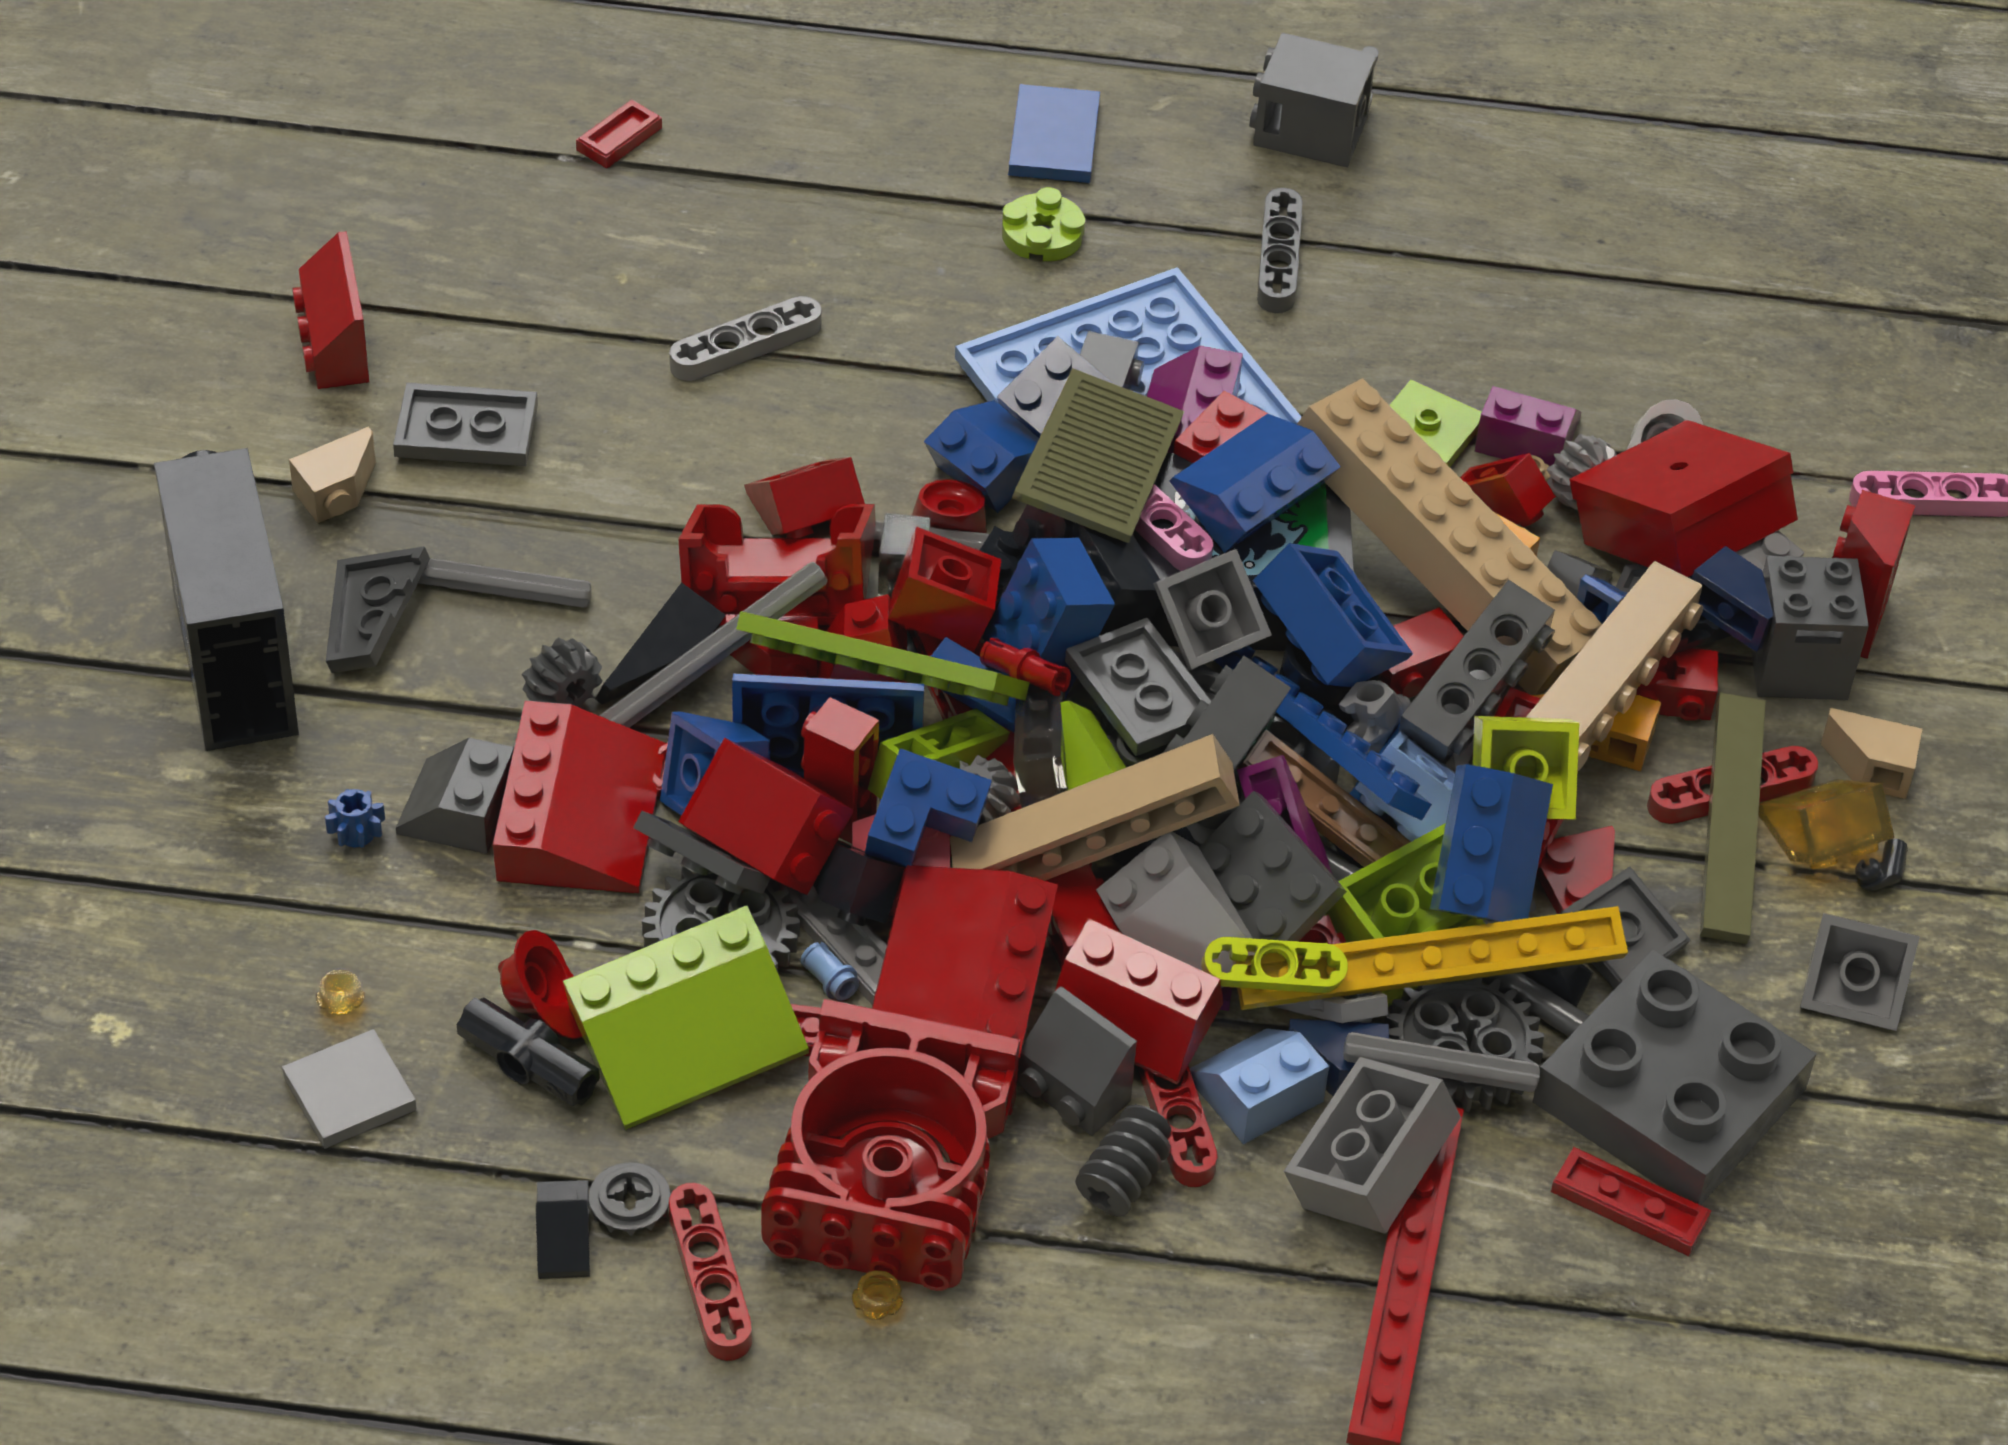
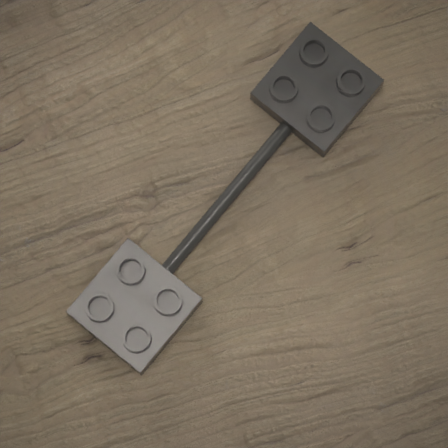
[1107,664,1817,1205]

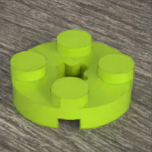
[1002,187,1085,261]

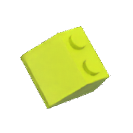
[1473,716,1579,820]

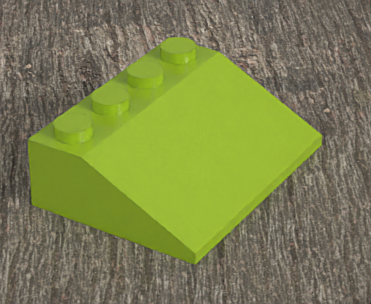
[563,906,809,1130]

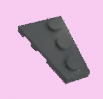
[326,546,430,673]

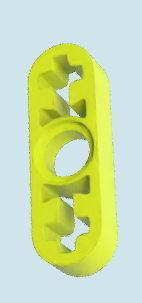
[1201,937,1348,993]

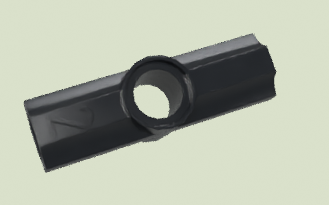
[456,997,600,1106]

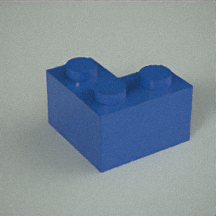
[865,748,992,868]

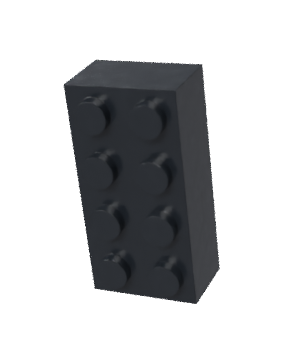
[1011,504,1161,636]

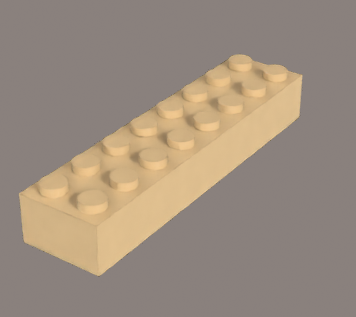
[1297,378,1602,695]

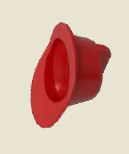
[498,930,582,1040]

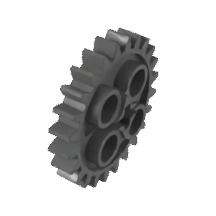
[642,866,800,972]
[1385,977,1544,1112]

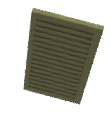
[1012,368,1184,543]

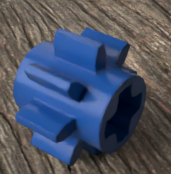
[325,789,385,848]

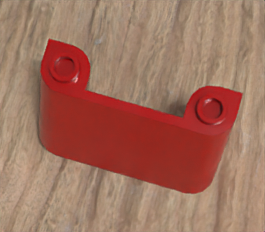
[678,504,876,625]

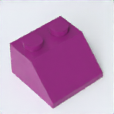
[1474,386,1581,466]

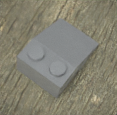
[1096,832,1255,988]

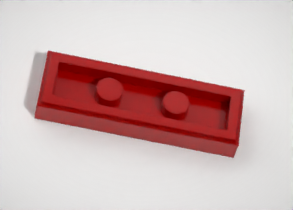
[1551,1147,1712,1256]

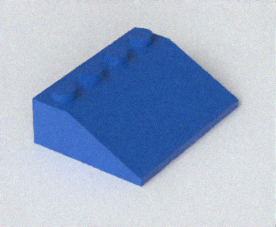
[732,673,924,778]

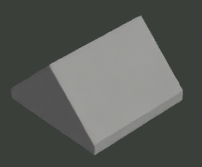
[1800,913,1920,1031]

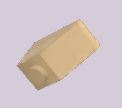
[289,426,376,523]

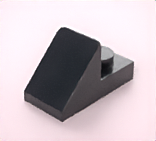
[536,1180,590,1279]

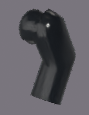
[1855,839,1908,891]

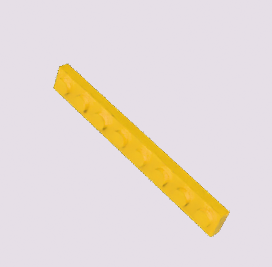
[1233,906,1628,1010]

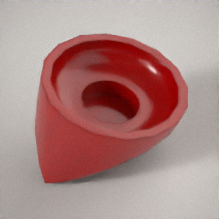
[910,479,987,533]

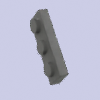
[633,811,771,895]

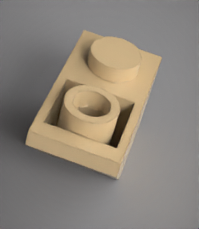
[1821,708,1922,799]

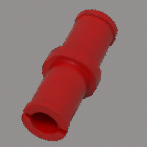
[980,638,1071,696]

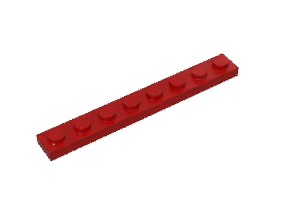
[1346,1108,1464,1445]

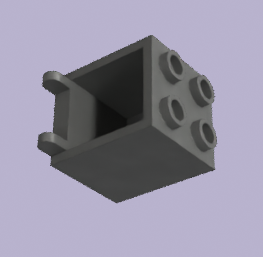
[1249,33,1379,168]
[1751,556,1869,700]

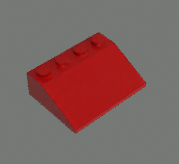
[493,701,666,893]
[872,865,1058,1058]

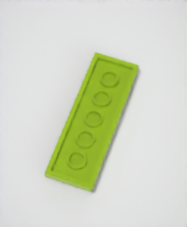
[736,611,1030,706]

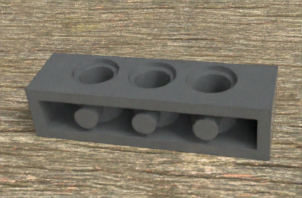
[1398,580,1555,765]

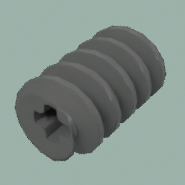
[1075,1104,1171,1217]

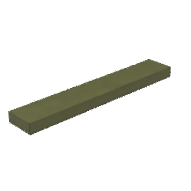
[1700,692,1766,944]

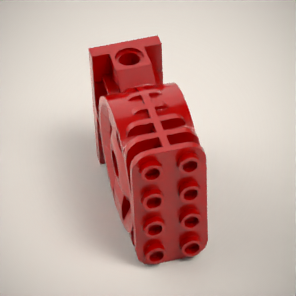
[761,999,1020,1291]

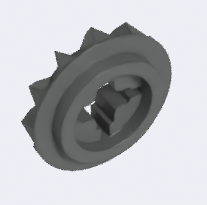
[589,1162,671,1236]

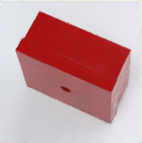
[1569,420,1798,577]

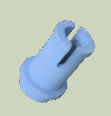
[801,942,859,1001]

